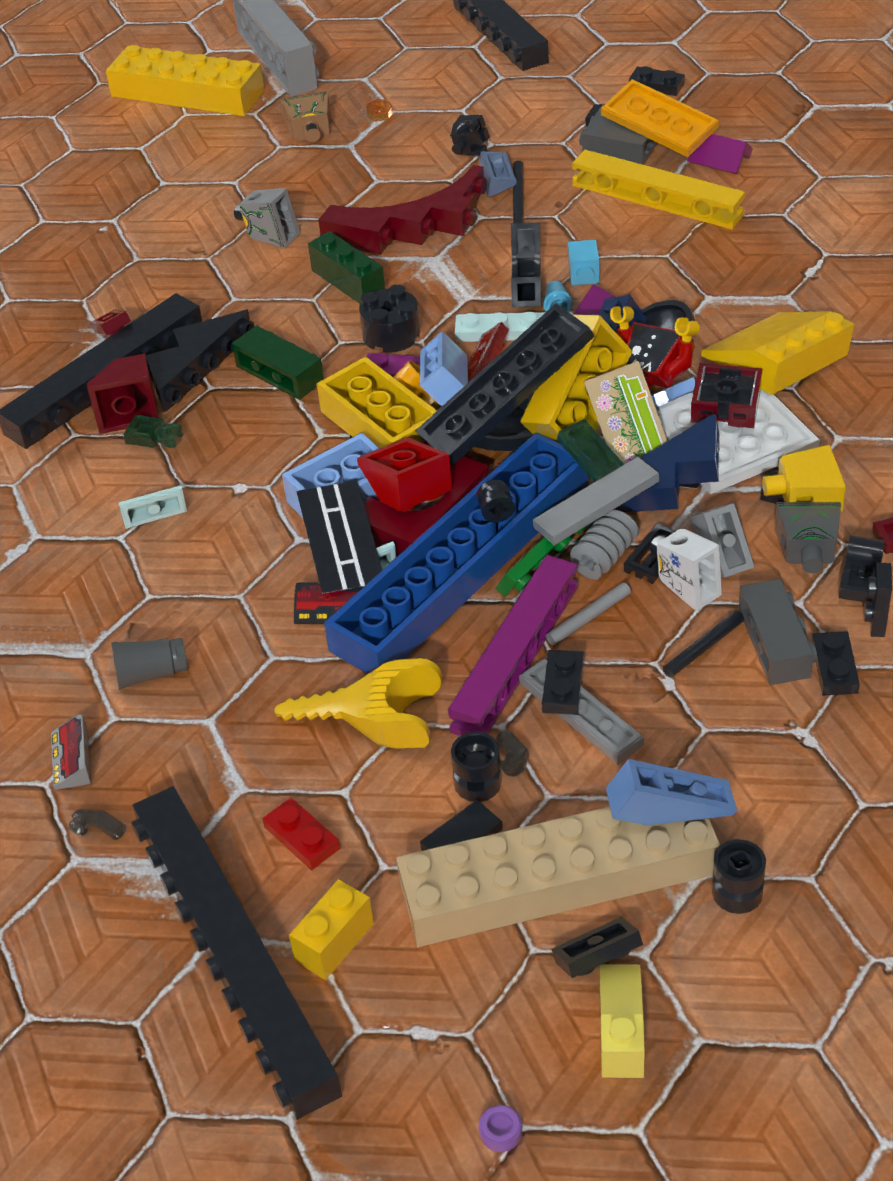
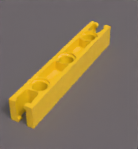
[572,149,745,230]

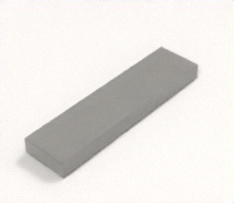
[533,457,659,545]
[519,657,644,764]

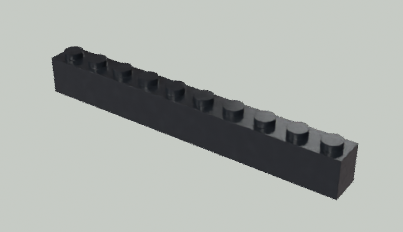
[131,786,342,1120]

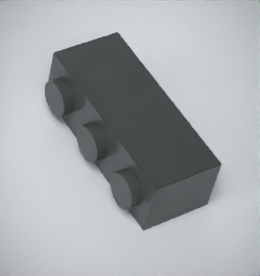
[739,579,817,685]

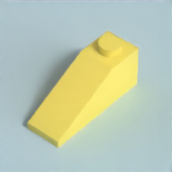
[600,964,645,1078]

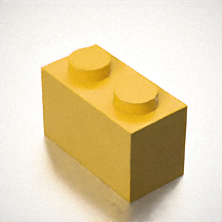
[289,879,374,981]

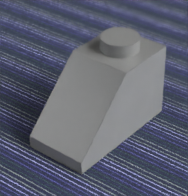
[690,503,754,578]

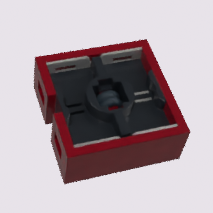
[691,363,763,428]

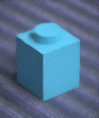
[568,240,600,285]

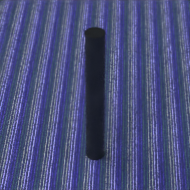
[663,610,744,678]

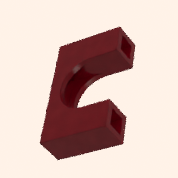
[364,441,489,558]

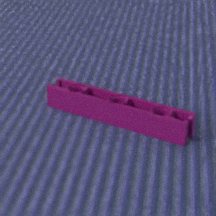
[448,555,578,736]

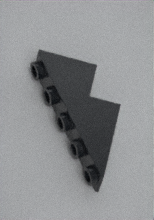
[146,309,255,412]

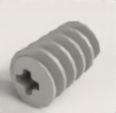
[570,510,639,580]

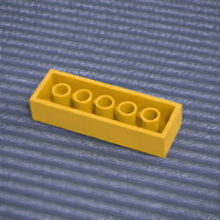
[106,45,265,116]

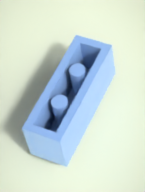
[420,331,468,406]

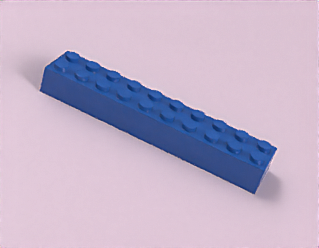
[324,432,589,674]

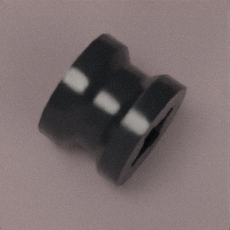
[477,480,515,523]

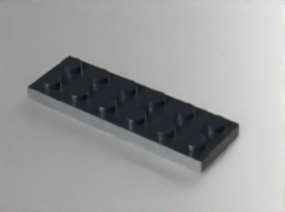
[415,303,595,466]

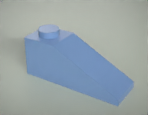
[606,759,737,825]

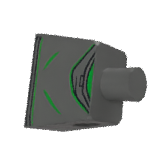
[775,502,841,573]

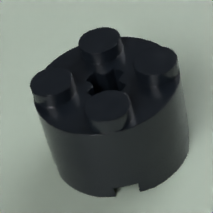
[359,285,420,353]

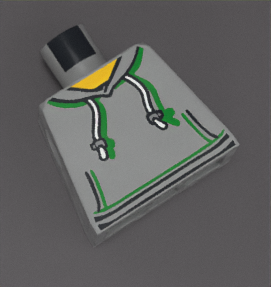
[234,188,300,248]

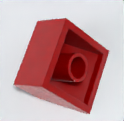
[357,438,452,512]

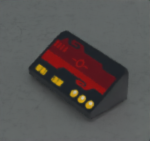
[293,582,363,624]

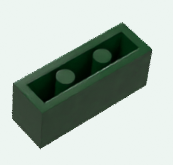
[308,231,385,304]
[232,325,324,400]

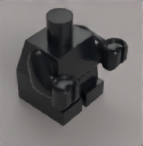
[450,115,490,158]

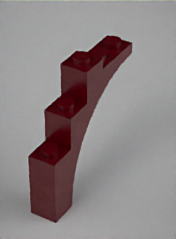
[318,165,487,255]

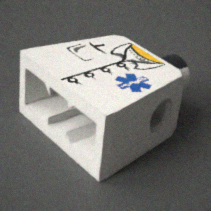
[649,529,722,611]

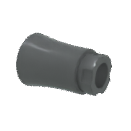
[111,638,187,690]

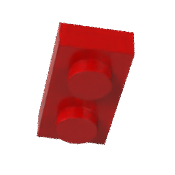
[262,797,341,871]

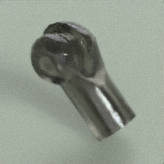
[496,729,529,777]
[68,809,126,840]

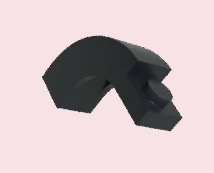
[511,222,541,308]

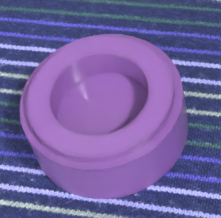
[479,1105,522,1152]

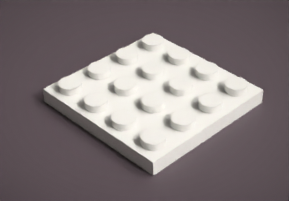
[655,390,820,494]

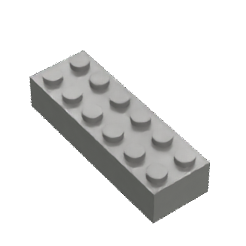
[233,0,319,97]

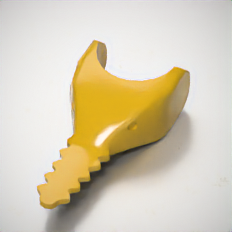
[274,658,443,749]

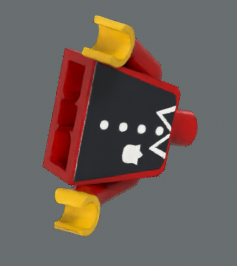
[610,306,700,391]

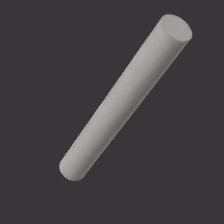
[546,582,631,646]

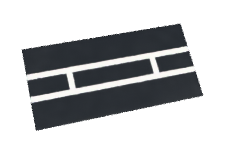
[296,480,382,594]

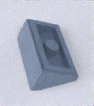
[479,151,517,197]

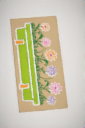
[584,361,668,469]

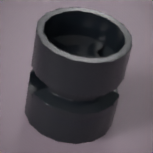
[451,732,502,802]
[712,839,766,914]

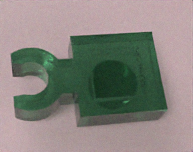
[123,415,183,448]

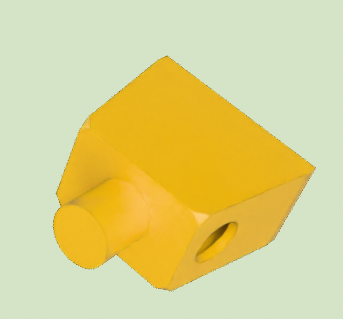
[762,445,846,512]

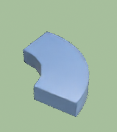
[651,376,696,407]

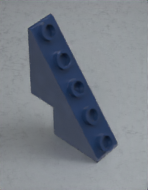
[613,414,720,512]

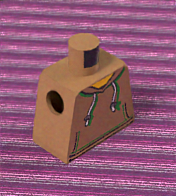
[280,91,331,142]

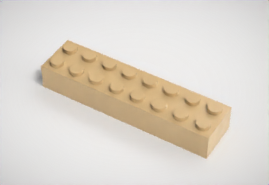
[396,807,721,948]

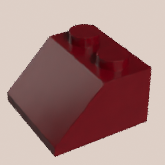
[87,354,159,434]

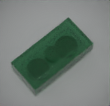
[557,419,624,482]

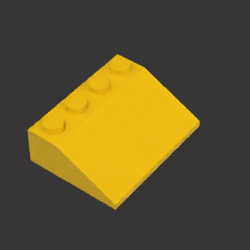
[701,311,855,395]

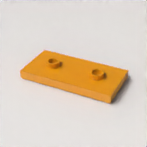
[601,79,719,158]

